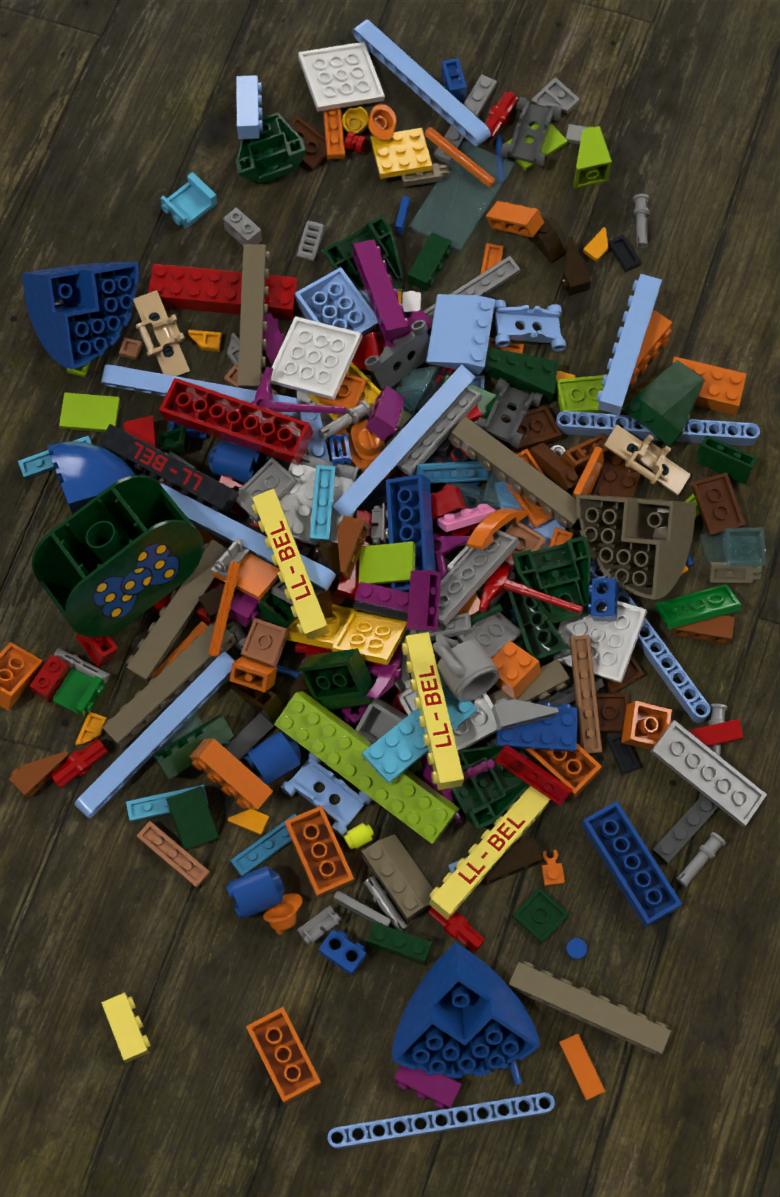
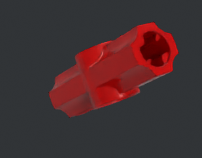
[484,91,518,141]
[50,739,108,789]
[428,907,485,953]

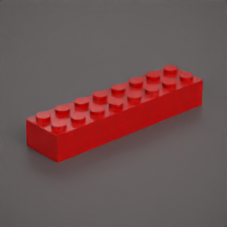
[148,264,298,320]
[159,378,314,465]

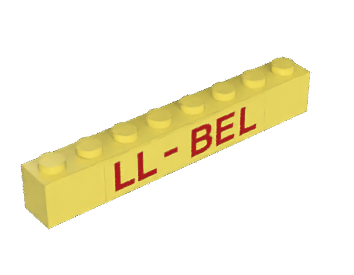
[252,489,330,639]
[402,632,464,790]
[429,786,551,920]

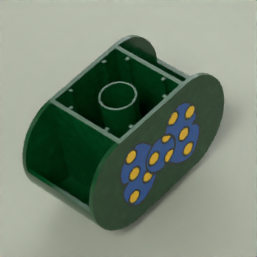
[32,475,204,637]

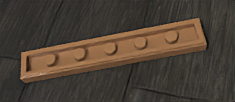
[569,635,602,753]

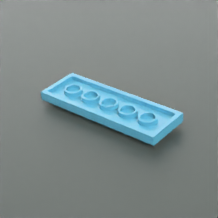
[362,685,478,785]

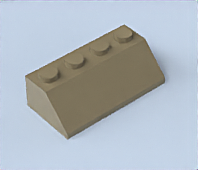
[362,834,434,922]

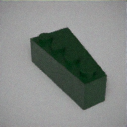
[481,347,559,403]
[507,584,571,664]
[152,714,234,780]

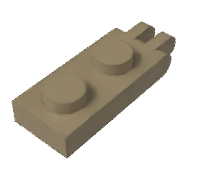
[401,163,450,187]
[709,562,762,583]

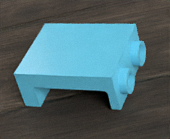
[161,172,217,229]

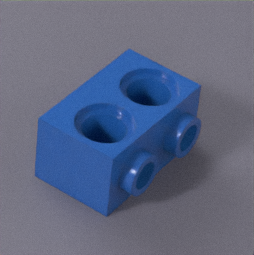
[441,58,467,101]
[588,578,618,621]
[318,930,366,976]

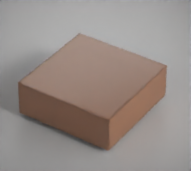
[119,337,142,360]

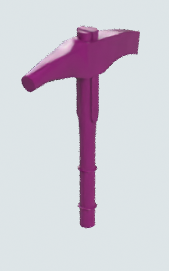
[251,367,346,414]
[433,534,470,580]
[301,645,403,699]
[419,753,495,824]

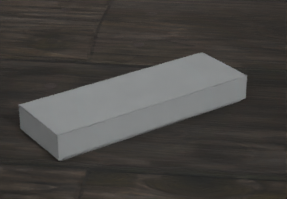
[334,891,391,927]

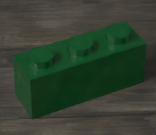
[408,232,453,292]
[694,435,758,484]
[367,922,432,966]

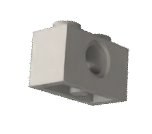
[223,207,262,246]

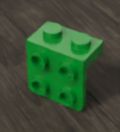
[53,668,105,718]

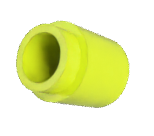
[343,823,374,850]

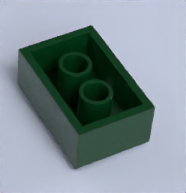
[299,648,373,701]

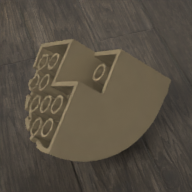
[576,494,696,600]

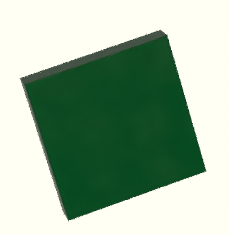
[512,887,569,945]

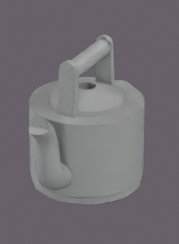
[433,634,500,702]

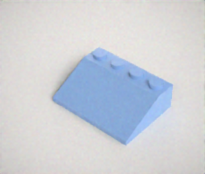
[295,267,379,337]
[426,294,495,375]

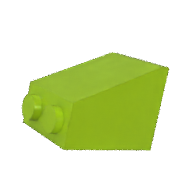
[573,126,612,189]

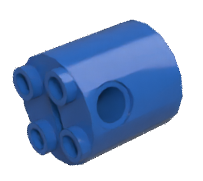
[208,440,263,484]
[243,731,301,785]
[226,866,284,919]

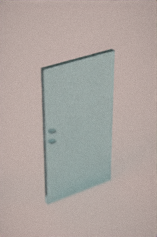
[409,141,515,251]

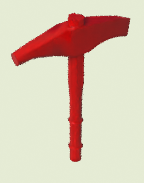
[479,555,583,614]

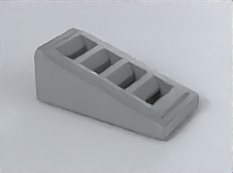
[297,221,324,261]

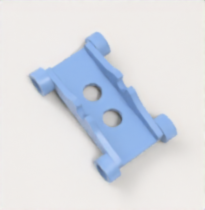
[493,300,567,352]
[280,752,373,837]

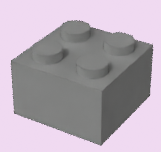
[355,698,407,744]

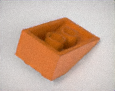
[0,642,43,711]

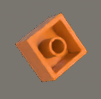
[491,640,541,699]
[621,701,672,750]

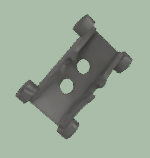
[500,97,563,168]
[365,320,430,391]
[476,377,543,448]

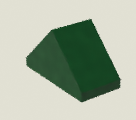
[158,426,189,455]
[258,590,298,629]

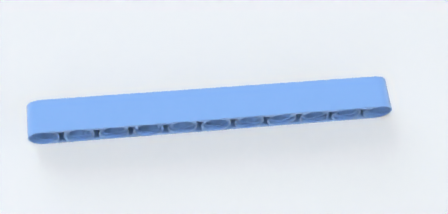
[352,19,491,147]
[332,364,476,517]
[101,365,300,419]
[556,411,760,446]
[160,483,336,592]
[590,559,710,723]
[74,652,235,818]
[328,1093,554,1149]

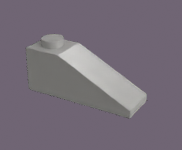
[492,698,558,731]

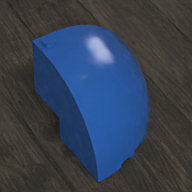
[21,262,139,369]
[47,441,136,514]
[392,942,540,1078]

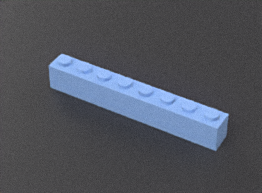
[596,274,662,415]

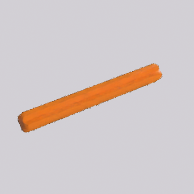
[425,127,495,187]
[208,561,240,657]

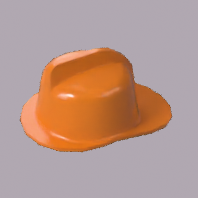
[368,104,396,140]
[351,420,385,461]
[263,893,303,934]

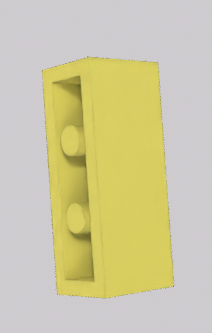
[101,993,151,1063]

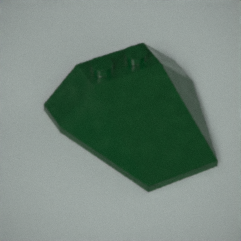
[236,112,306,183]
[322,214,405,289]
[621,360,705,448]
[512,536,591,624]
[451,745,530,831]

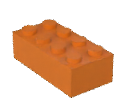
[628,310,672,388]
[672,356,746,416]
[189,738,273,810]
[522,744,602,800]
[285,805,354,899]
[246,1007,321,1105]

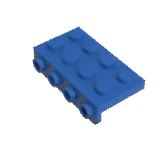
[496,701,577,752]

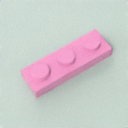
[437,504,496,532]

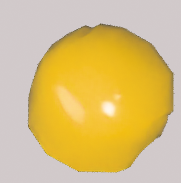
[342,106,369,134]

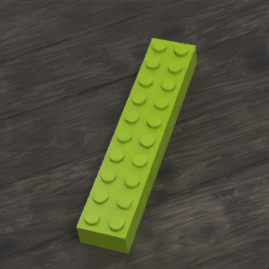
[274,690,460,844]

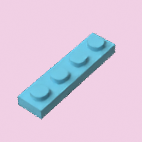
[18,436,92,480]
[310,465,335,541]
[126,785,208,822]

